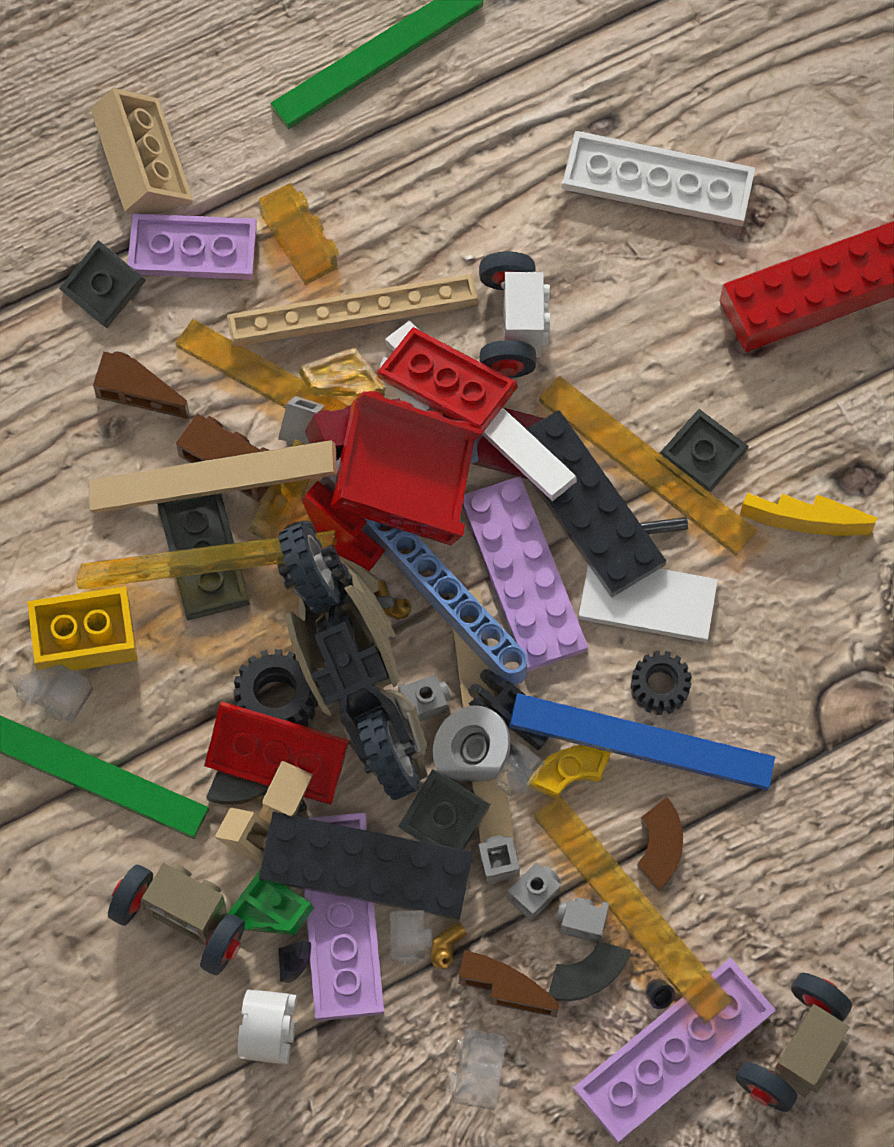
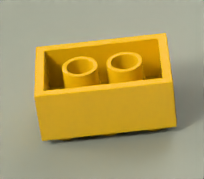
[27,586,138,676]

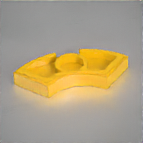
[526,745,611,799]

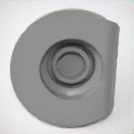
[433,706,510,782]

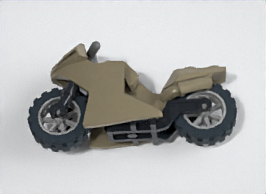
[278,521,428,800]

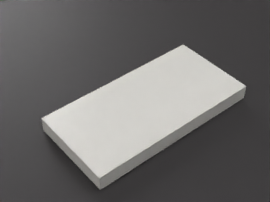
[578,565,718,643]

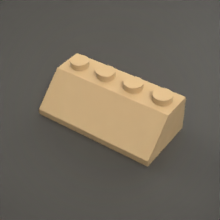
[90,88,193,214]

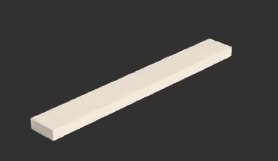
[385,321,577,501]

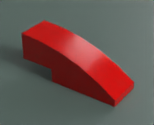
[302,480,385,571]

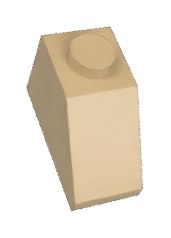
[215,808,270,865]

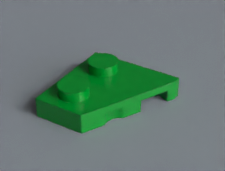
[226,869,315,935]

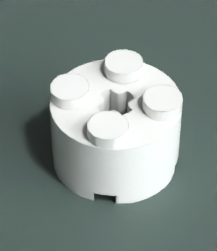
[238,990,297,1064]

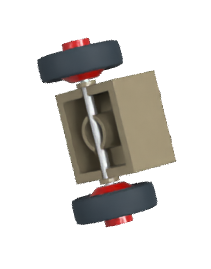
[108,863,245,975]
[736,972,852,1112]

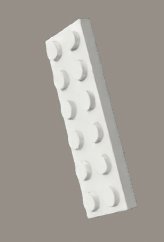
[562,131,755,227]

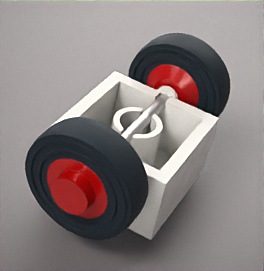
[479,251,550,378]

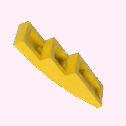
[739,493,878,536]

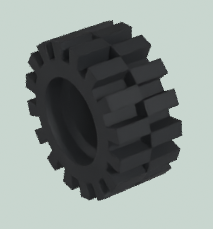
[630,651,692,715]

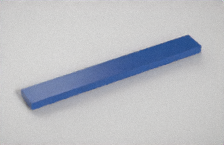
[509,693,775,791]

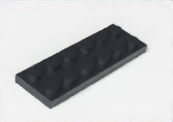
[526,410,666,598]
[259,812,473,920]

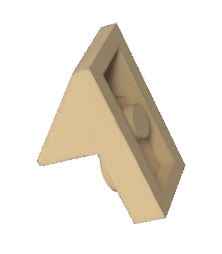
[259,761,313,824]

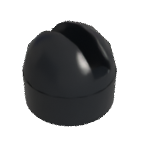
[645,978,675,1009]

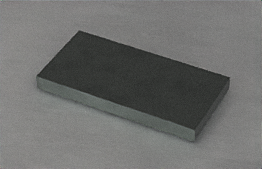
[157,493,250,621]

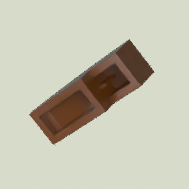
[458,950,559,1018]

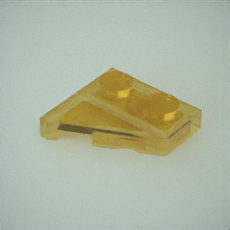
[299,347,386,397]

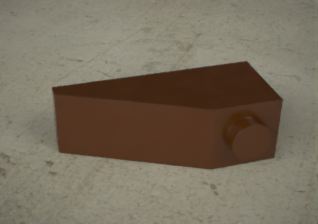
[93,351,189,419]

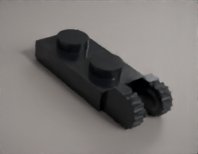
[468,669,549,751]

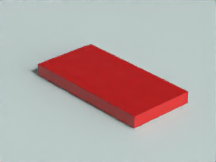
[376,327,518,434]
[204,702,350,805]

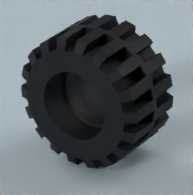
[233,649,318,727]

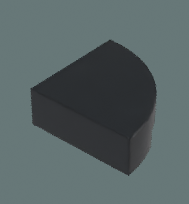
[278,941,311,983]

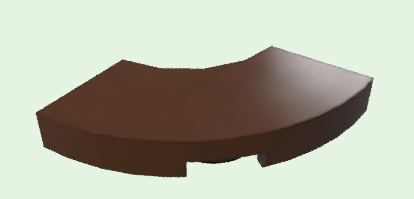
[637,797,683,891]

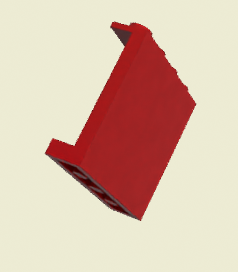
[330,391,483,546]

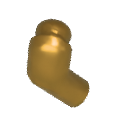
[374,580,412,620]
[430,921,467,969]

